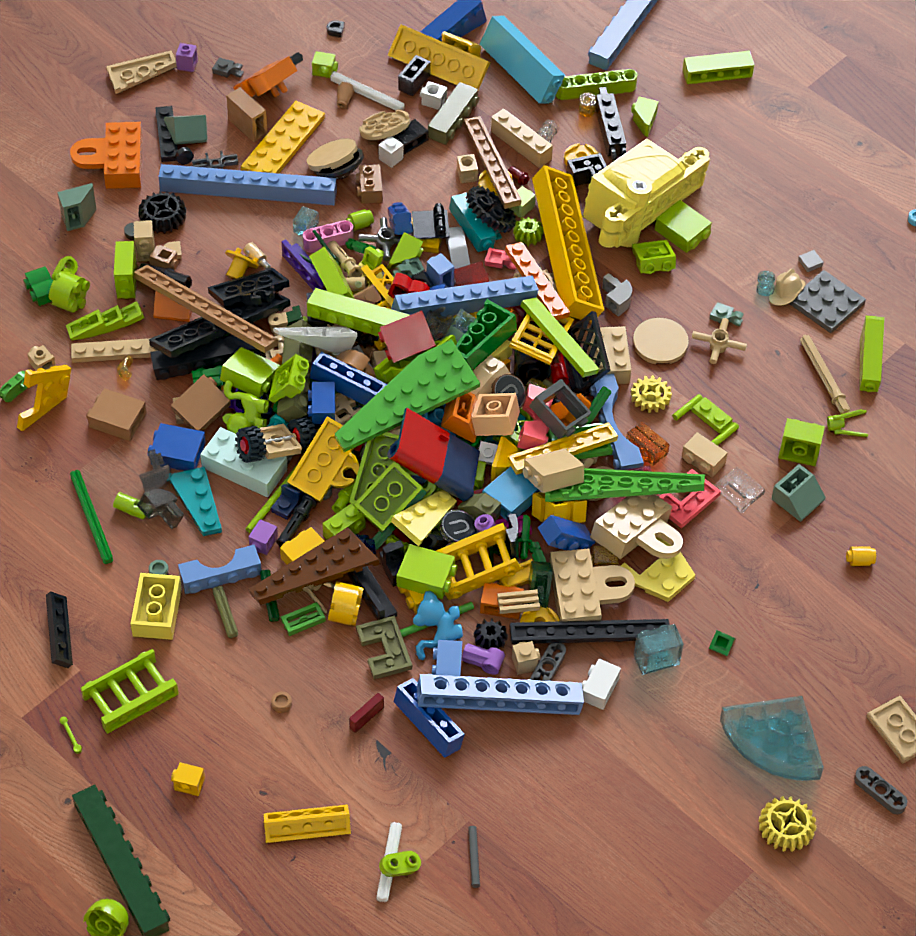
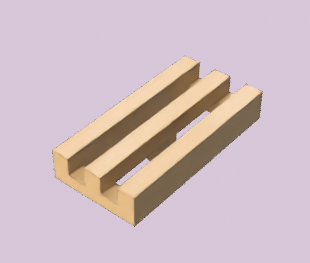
[497,590,540,614]

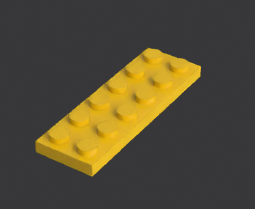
[388,24,490,90]
[241,100,325,173]

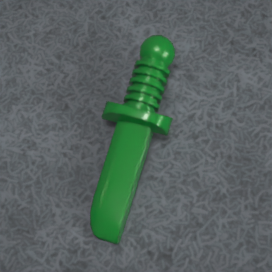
[519,515,532,560]

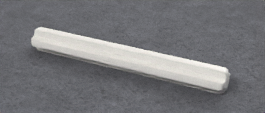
[331,72,405,110]

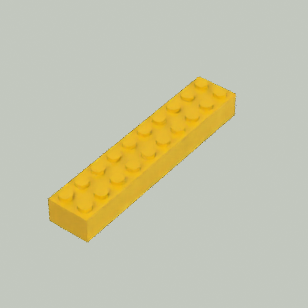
[532,165,604,323]

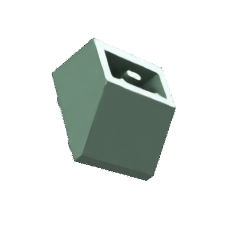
[57,183,97,231]
[771,464,826,522]

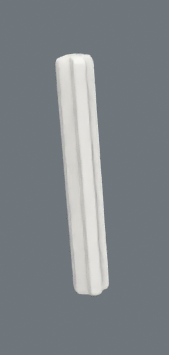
[377,822,402,902]

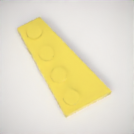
[391,489,457,546]

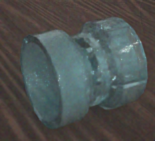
[756,271,775,296]

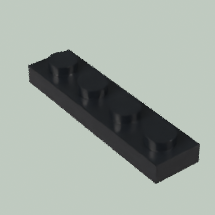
[155,106,178,162]
[46,591,73,668]

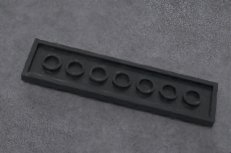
[149,292,291,358]

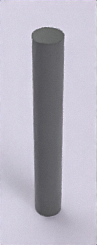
[468,826,480,888]

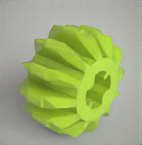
[513,216,544,246]

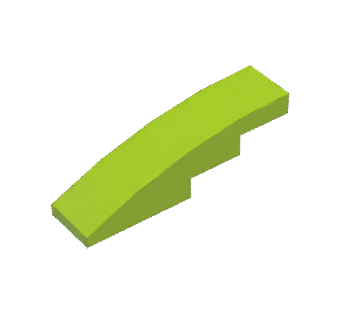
[66,301,145,341]

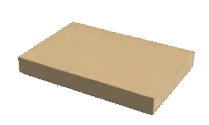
[866,696,916,763]

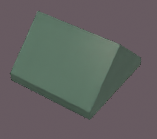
[164,115,208,144]

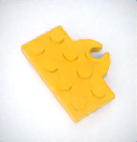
[287,416,360,502]

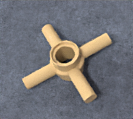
[692,318,747,364]

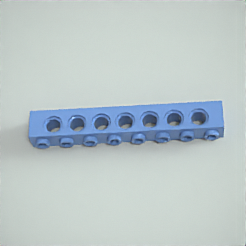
[417,674,584,715]

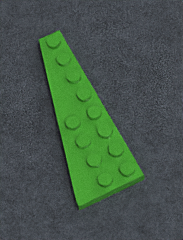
[545,468,705,502]

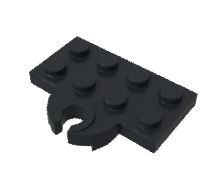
[208,268,290,307]

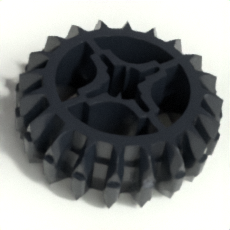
[138,191,187,234]

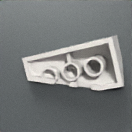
[273,327,357,355]

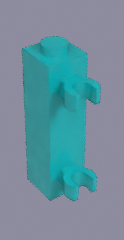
[449,192,503,252]

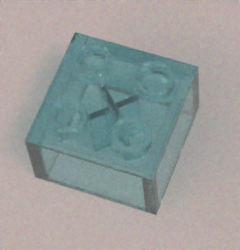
[634,624,684,675]

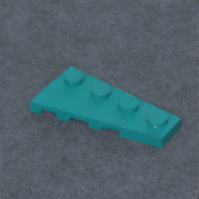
[167,467,222,536]

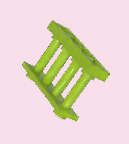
[81,649,179,734]

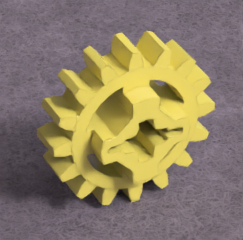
[631,375,672,413]

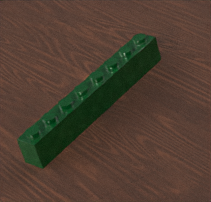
[72,784,171,936]

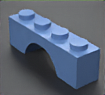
[178,544,261,594]

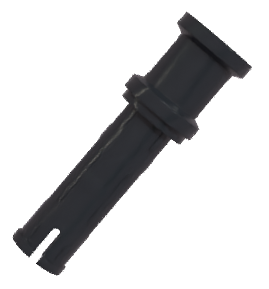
[276,494,317,547]

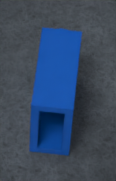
[147,423,206,471]

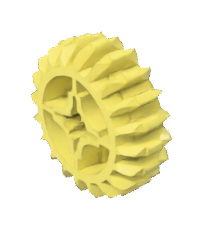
[759,796,816,852]

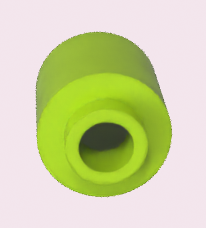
[346,209,374,231]

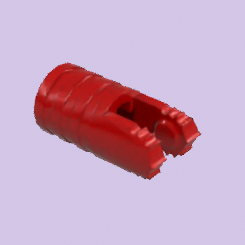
[550,353,569,385]

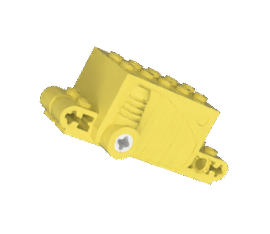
[583,139,710,248]

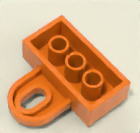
[70,122,143,189]

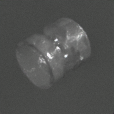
[537,120,559,143]

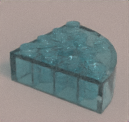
[720,696,824,781]

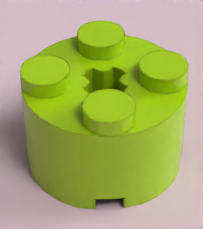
[49,271,90,312]

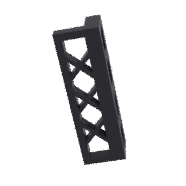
[347,566,397,620]

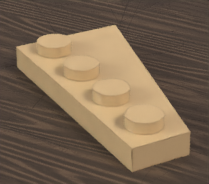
[106,50,177,94]

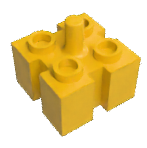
[532,492,587,523]

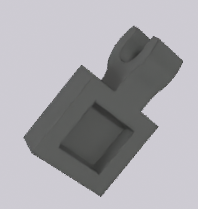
[212,57,244,77]

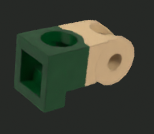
[268,305,303,334]

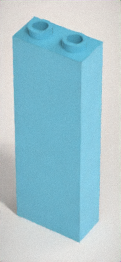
[480,16,565,104]

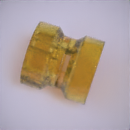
[579,93,596,117]

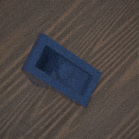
[271,484,305,520]

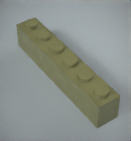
[277,319,313,423]

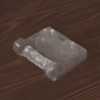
[714,466,765,513]

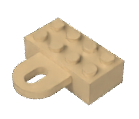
[590,494,683,559]
[549,549,635,621]

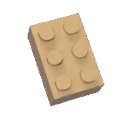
[588,327,631,384]

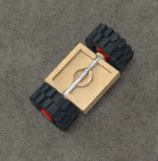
[235,417,317,463]

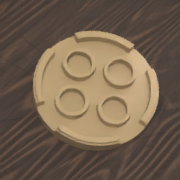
[359,110,410,140]
[307,139,358,172]
[633,318,688,364]

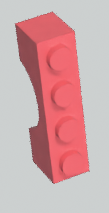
[517,384,553,450]

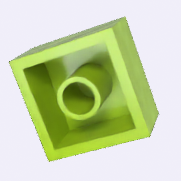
[778,418,825,467]

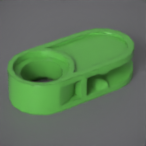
[0,371,28,402]

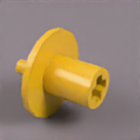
[225,248,259,279]

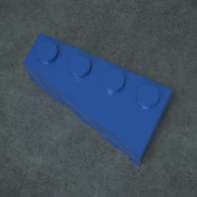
[420,0,487,41]

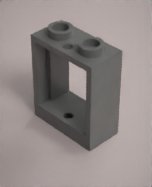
[529,379,591,439]

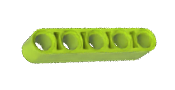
[555,69,637,100]

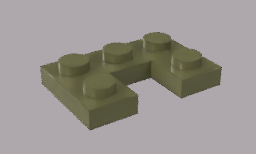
[356,616,412,680]

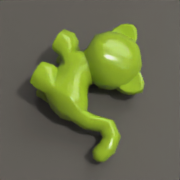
[222,381,269,434]

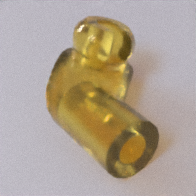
[117,356,133,381]

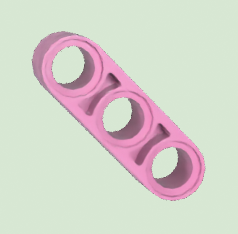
[303,220,353,253]

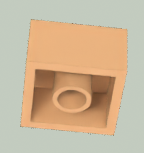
[471,393,520,436]

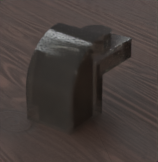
[139,449,172,495]
[137,489,184,529]

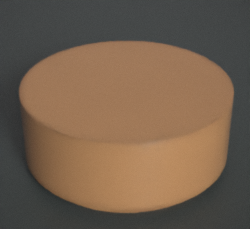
[271,691,292,713]

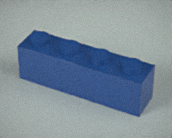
[310,351,387,405]
[393,678,465,758]

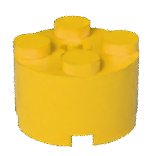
[328,581,364,626]

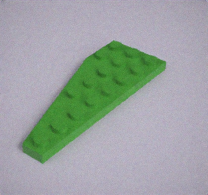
[335,339,480,452]

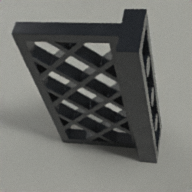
[563,311,611,397]

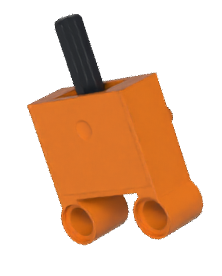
[233,52,303,98]

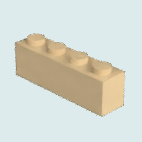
[491,108,553,168]

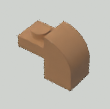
[336,350,376,378]

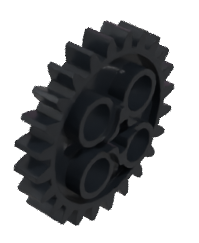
[465,185,517,233]

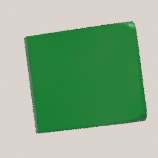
[709,630,736,656]

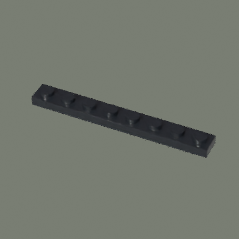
[509,619,671,644]

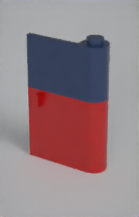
[387,408,480,502]

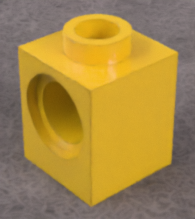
[171,762,205,796]

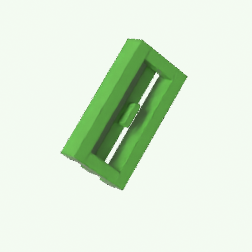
[281,602,326,636]

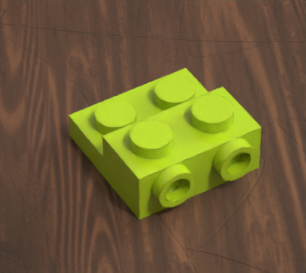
[632,240,676,274]
[268,354,309,403]

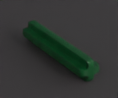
[260,569,280,622]

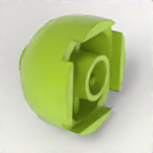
[83,898,129,936]

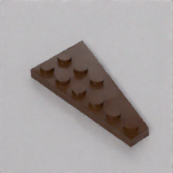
[249,527,380,605]

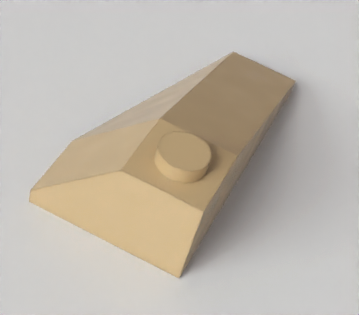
[471,355,511,399]

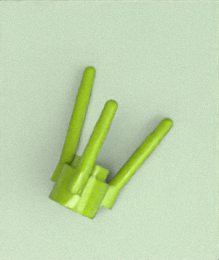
[827,409,868,437]

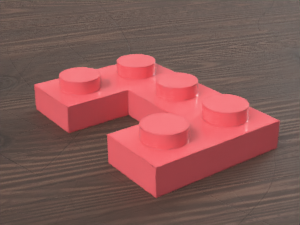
[659,469,721,529]

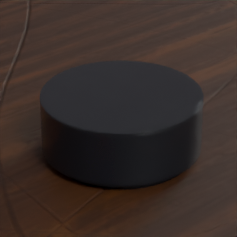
[175,147,194,165]

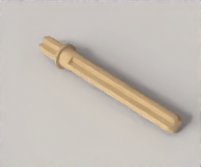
[800,335,850,414]

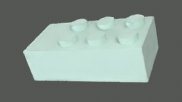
[200,427,287,498]

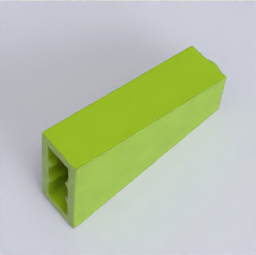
[309,247,355,299]
[859,315,884,392]

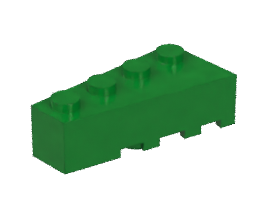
[456,299,517,371]

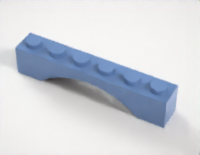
[589,373,644,471]

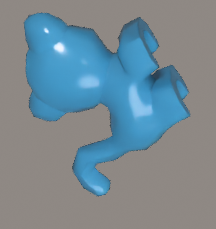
[413,591,463,660]

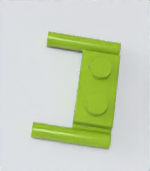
[672,394,739,446]

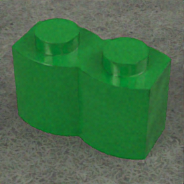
[23,266,53,306]

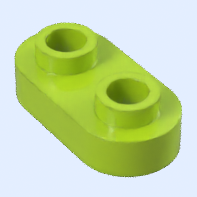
[51,256,78,281]
[379,851,421,877]

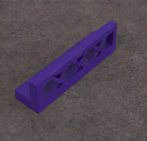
[281,239,327,291]

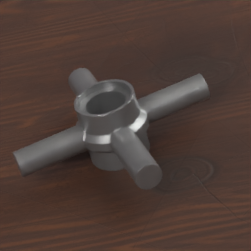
[358,217,401,261]

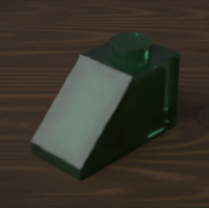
[528,561,553,608]

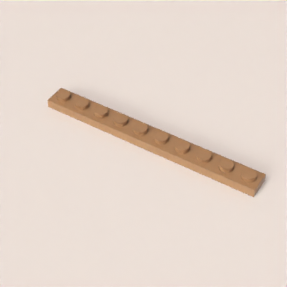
[134,265,278,353]

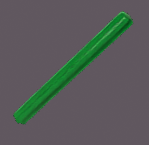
[70,470,113,564]

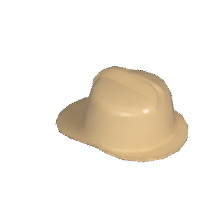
[769,268,805,306]

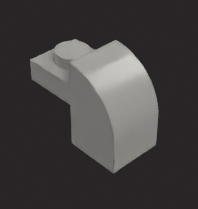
[602,273,632,316]

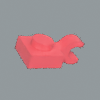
[485,248,516,270]

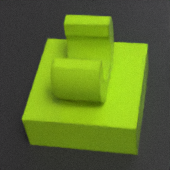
[362,246,384,270]

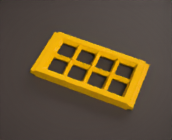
[509,314,574,365]

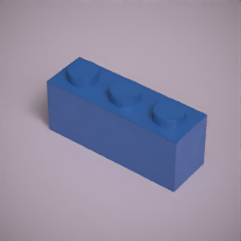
[538,515,595,551]

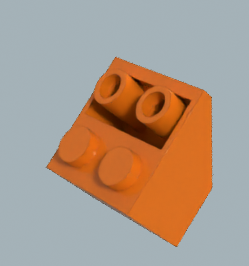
[441,392,477,443]

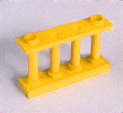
[436,523,522,600]

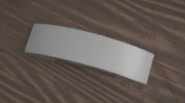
[445,226,472,285]

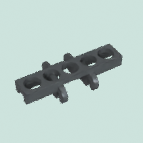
[192,151,238,169]

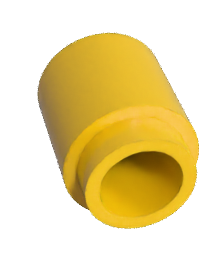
[846,546,876,566]

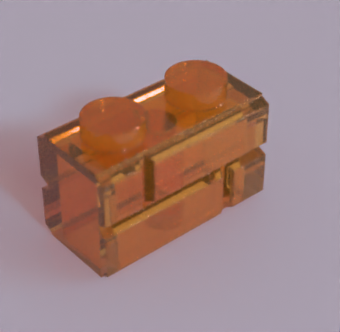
[626,421,670,466]

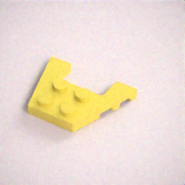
[621,537,695,602]

